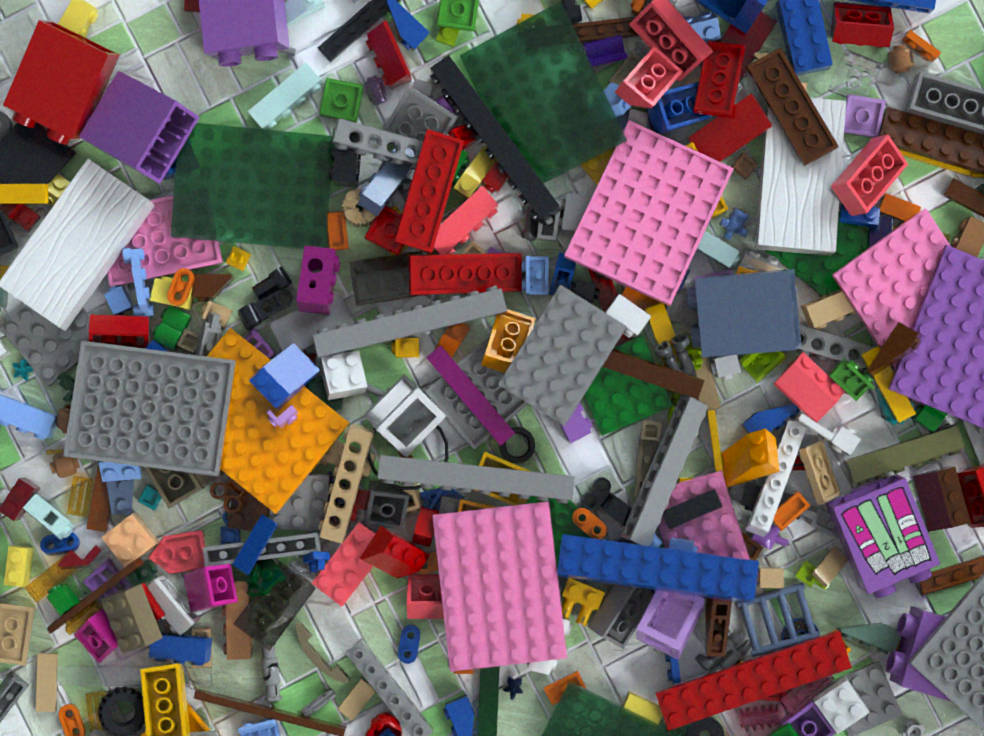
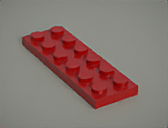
[394,129,464,253]
[408,253,522,295]

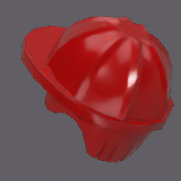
[365,712,402,736]

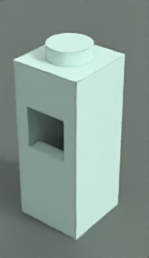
[696,231,740,269]
[23,494,74,540]

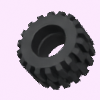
[98,686,145,736]

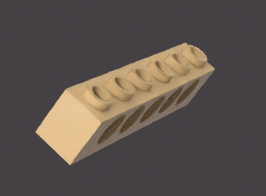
[318,424,375,544]

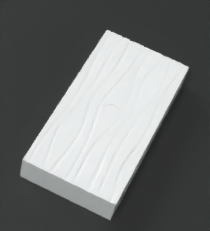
[755,98,846,256]
[0,159,155,331]

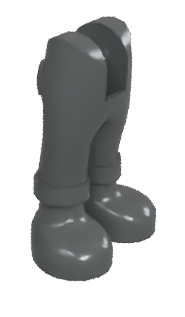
[655,335,697,377]
[695,629,751,674]

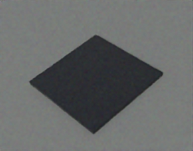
[0,123,76,184]

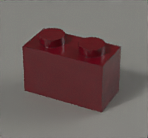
[0,477,40,521]

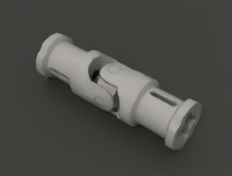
[259,641,282,701]

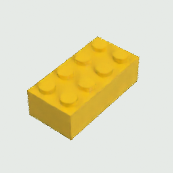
[140,663,190,736]

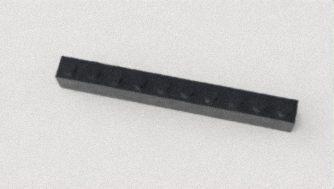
[430,55,560,224]

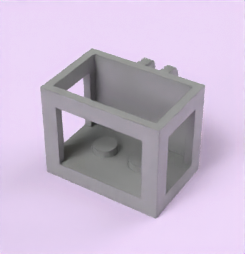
[364,374,446,457]

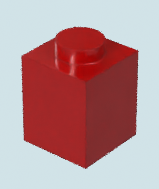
[482,162,508,194]

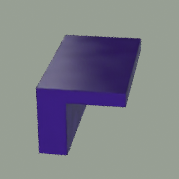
[584,35,628,67]

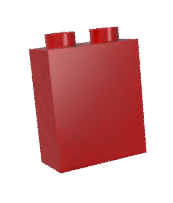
[3,20,120,145]

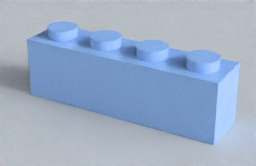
[0,394,57,440]

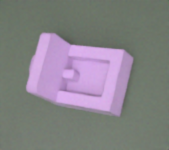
[267,405,298,429]

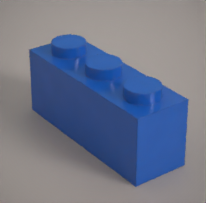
[149,632,212,666]

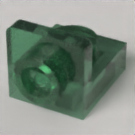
[57,372,75,402]

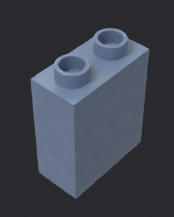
[687,269,801,357]

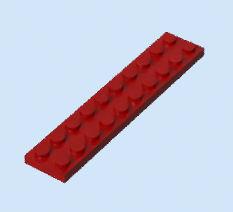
[655,630,852,731]

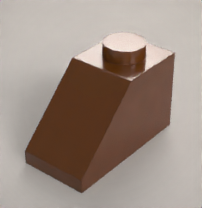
[193,274,234,302]

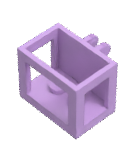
[636,590,705,660]

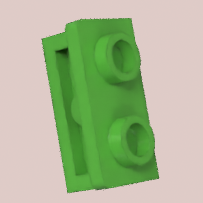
[828,358,875,401]

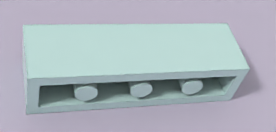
[248,62,322,132]

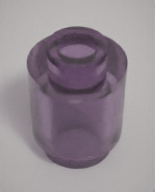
[364,75,388,105]

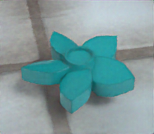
[12,358,34,381]

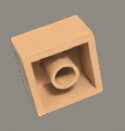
[101,513,159,568]

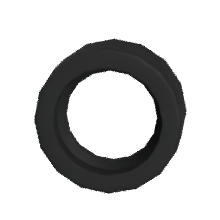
[499,427,535,464]

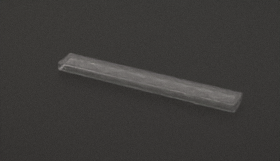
[57,665,212,687]

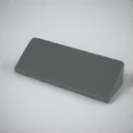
[0,671,29,723]

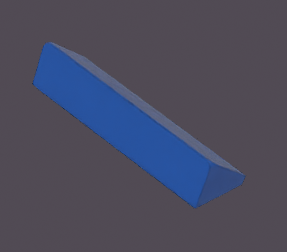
[232,514,279,575]

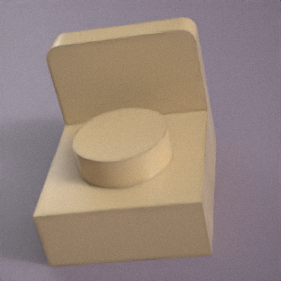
[201,301,233,328]

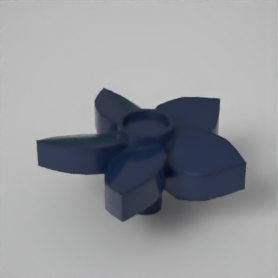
[503,677,523,700]

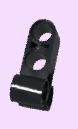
[238,289,293,330]
[581,477,632,527]

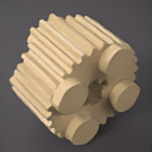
[342,187,376,228]

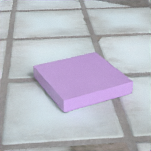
[844,94,886,138]

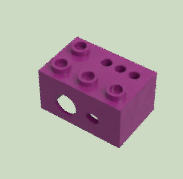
[296,245,340,315]

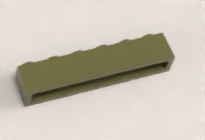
[844,426,965,485]

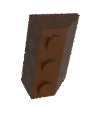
[913,466,971,532]

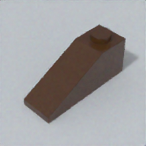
[867,322,921,376]
[706,597,732,657]

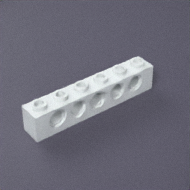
[746,420,806,537]

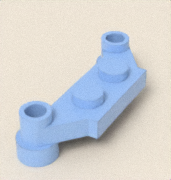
[123,248,155,317]

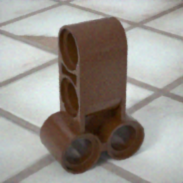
[210,478,248,513]

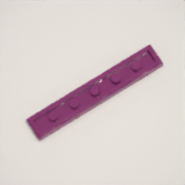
[426,345,516,446]

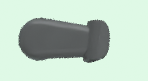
[521,205,538,242]

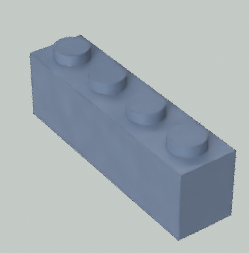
[358,148,414,216]

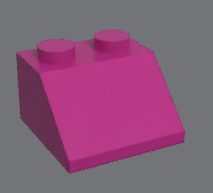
[74,608,119,663]

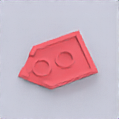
[148,530,205,574]

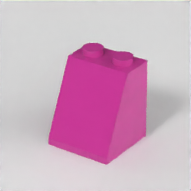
[183,564,238,613]

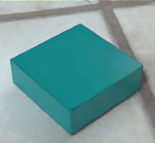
[138,484,162,511]

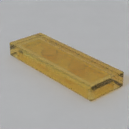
[25,553,79,603]

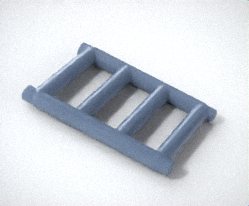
[735,582,820,657]

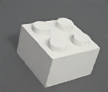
[605,294,651,338]
[319,350,367,400]
[813,676,870,734]

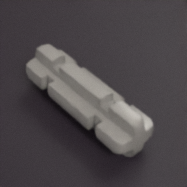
[301,688,336,718]

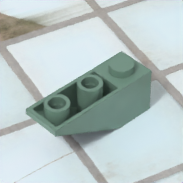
[837,623,901,655]

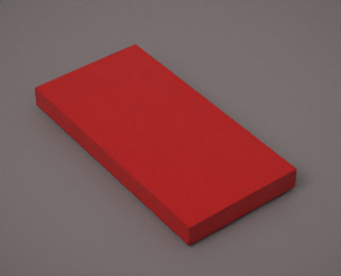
[693,40,746,118]
[688,94,773,162]

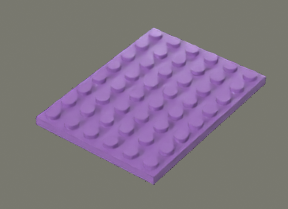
[888,245,984,429]

